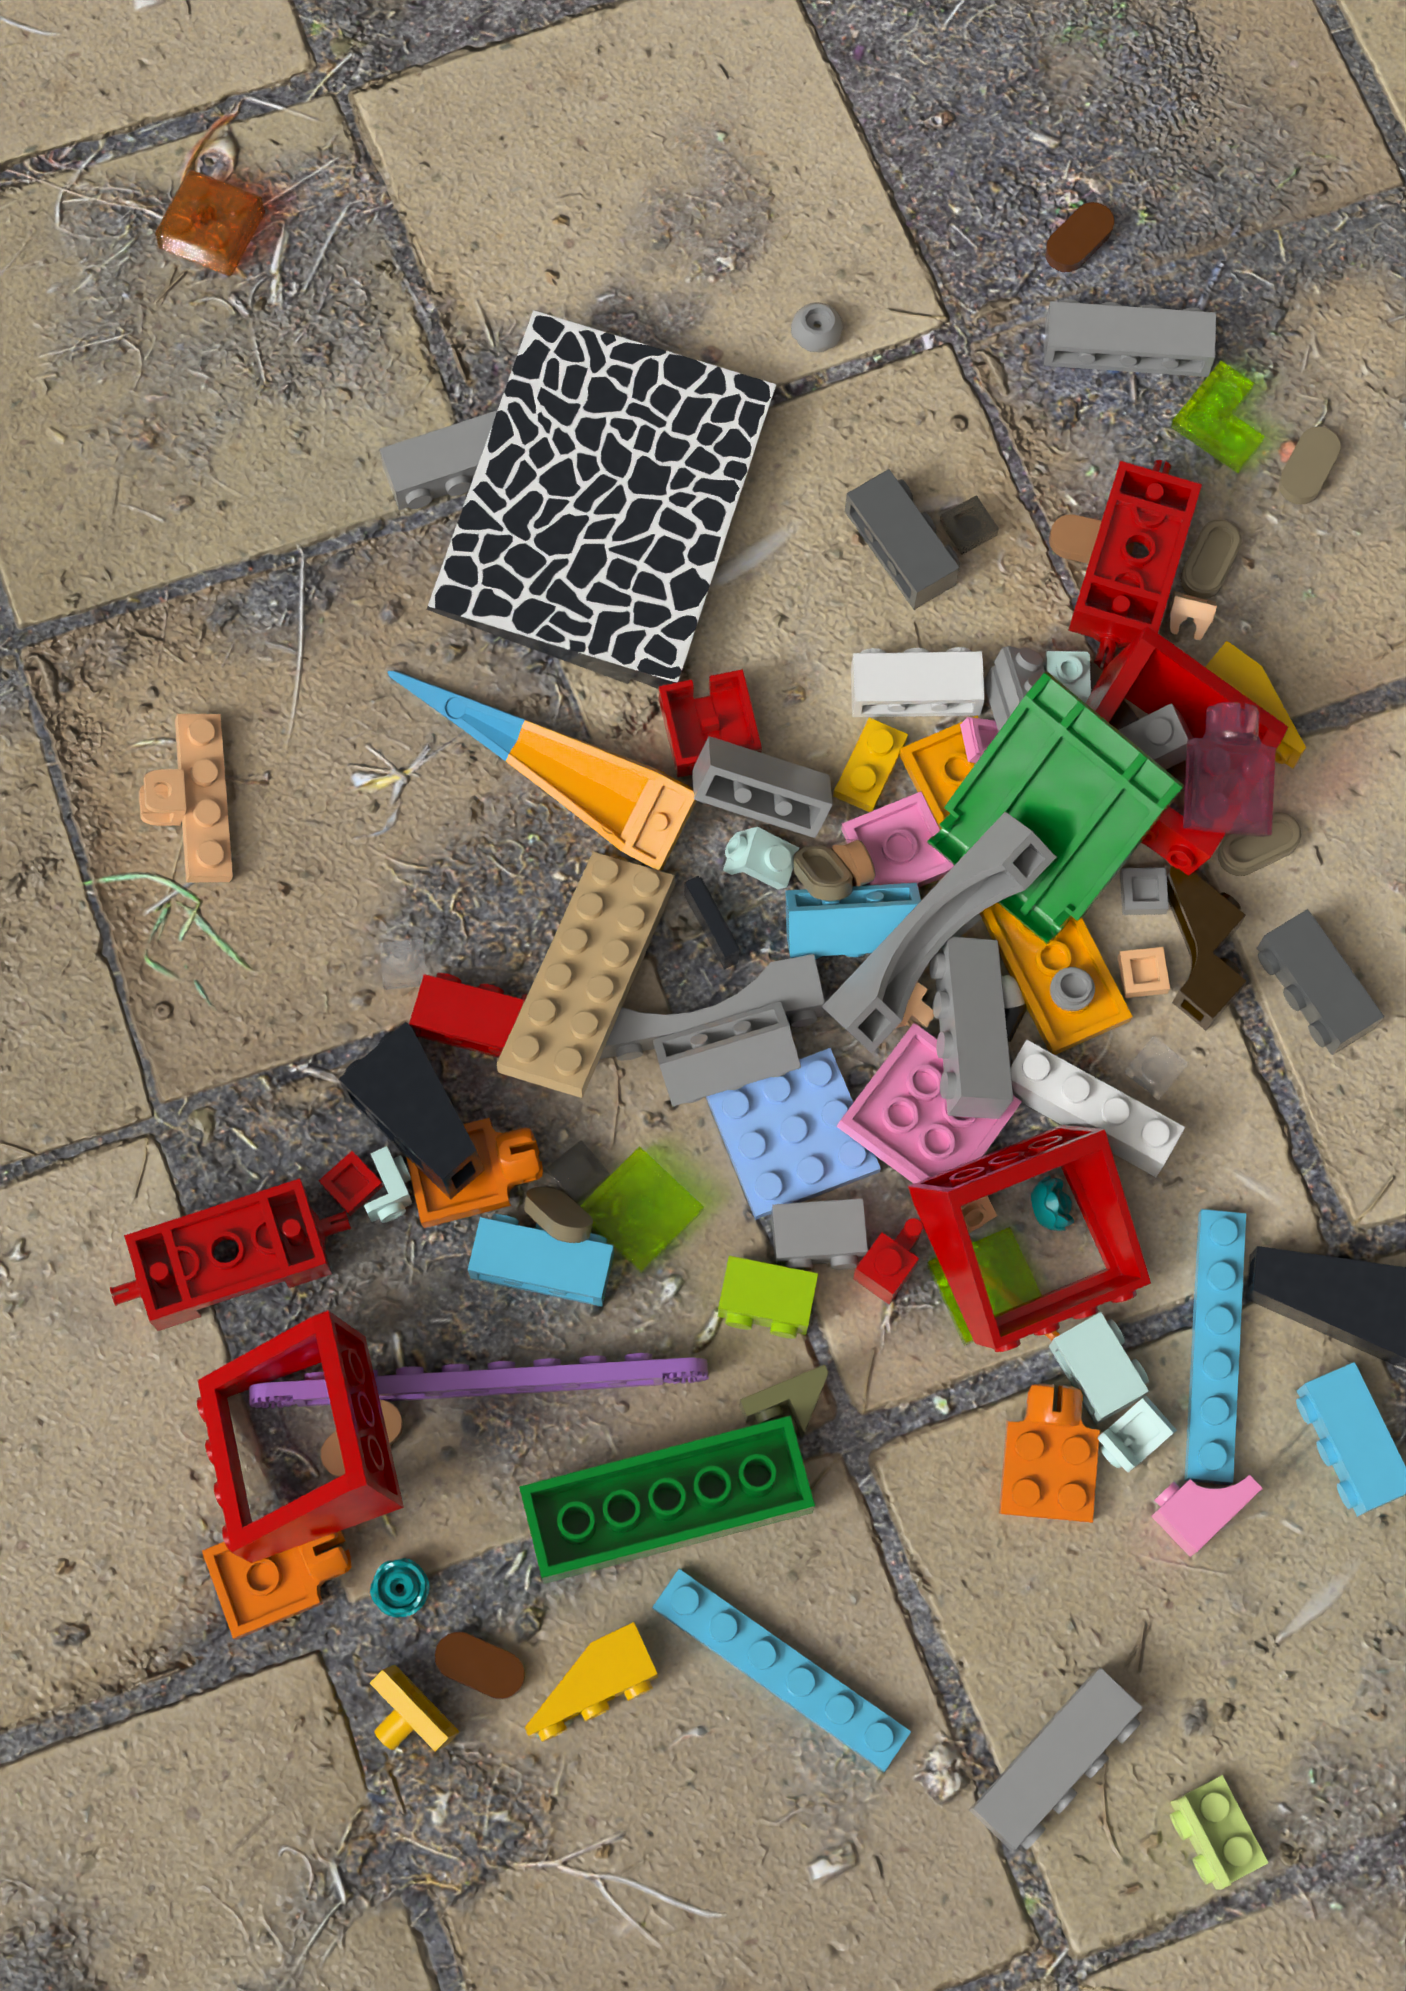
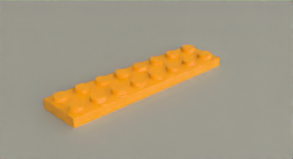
[899,715,1133,1055]

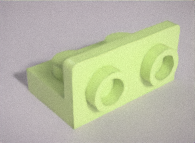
[1170,1775,1269,1890]

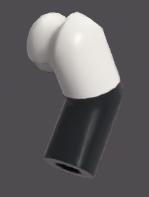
[1001,975,1027,1042]

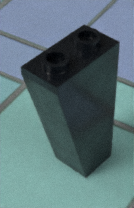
[338,1022,484,1199]
[1245,1246,1406,1367]

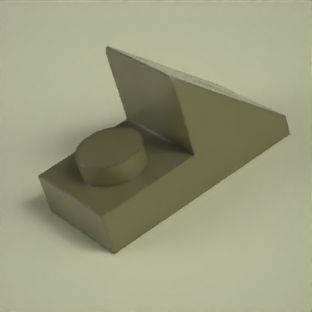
[739,1365,829,1439]

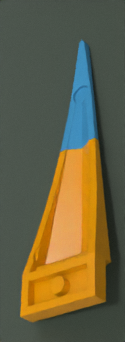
[387,670,697,871]

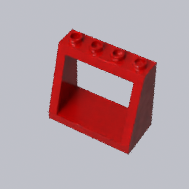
[1086,626,1288,876]
[908,1125,1151,1352]
[197,1310,404,1563]

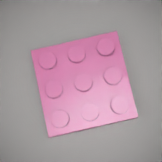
[836,1023,1022,1184]

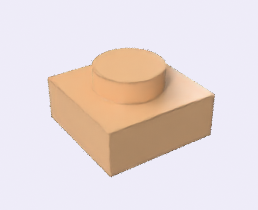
[1118,947,1170,998]

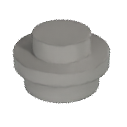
[1050,967,1095,1012]

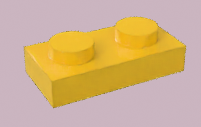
[833,717,908,812]

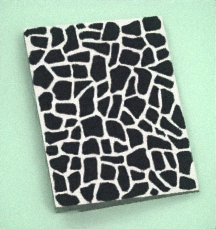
[426,310,776,689]

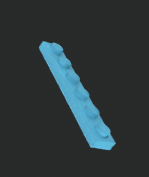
[1184,1209,1246,1485]
[652,1569,911,1772]

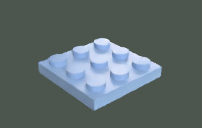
[706,1048,881,1220]

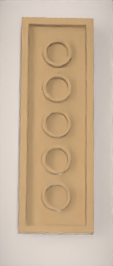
[497,852,675,1098]

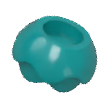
[1031,1175,1074,1231]
[370,1558,429,1618]

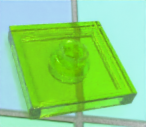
[580,1146,704,1274]
[927,1227,1042,1346]

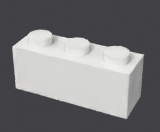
[851,647,984,717]

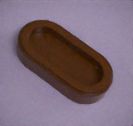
[1045,202,1114,272]
[435,1632,525,1700]

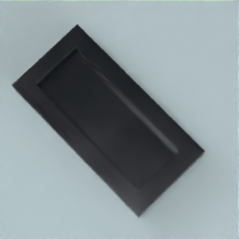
[684,876,740,970]

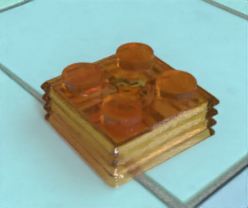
[155,170,265,276]

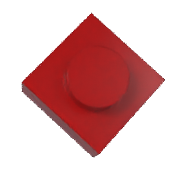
[318,1151,384,1216]

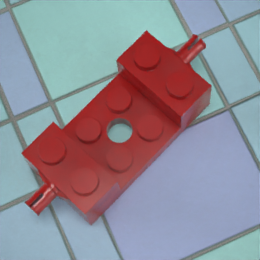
[1068,460,1202,669]
[110,1178,351,1331]

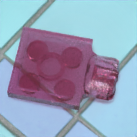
[1183,702,1276,837]

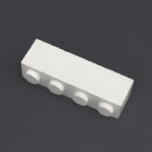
[1010,1039,1185,1177]

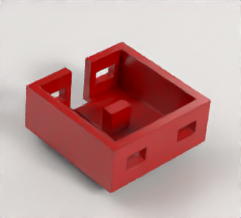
[658,669,762,778]

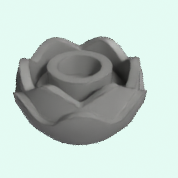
[791,302,843,352]

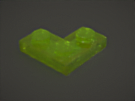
[1171,360,1265,474]

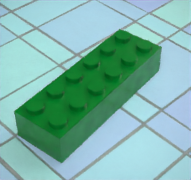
[519,1416,815,1584]

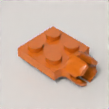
[406,1118,543,1228]
[999,1384,1100,1523]
[202,1531,352,1640]

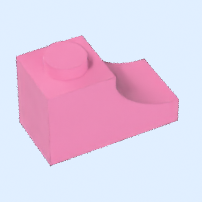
[1151,1475,1263,1557]

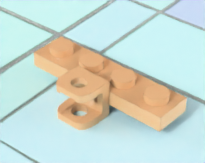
[139,714,233,883]

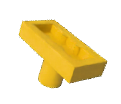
[370,1665,460,1752]

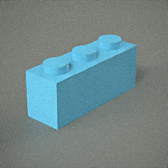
[785,883,921,959]
[468,1214,614,1307]
[1296,1362,1406,1517]

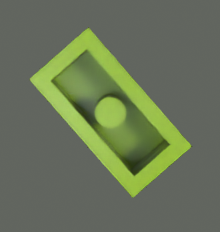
[717,1256,818,1339]

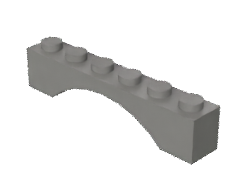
[822,812,1056,1053]
[597,954,825,1065]

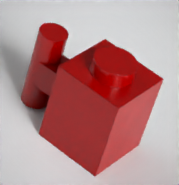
[853,1218,923,1305]

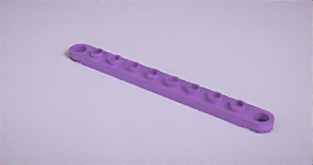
[249,1353,709,1408]

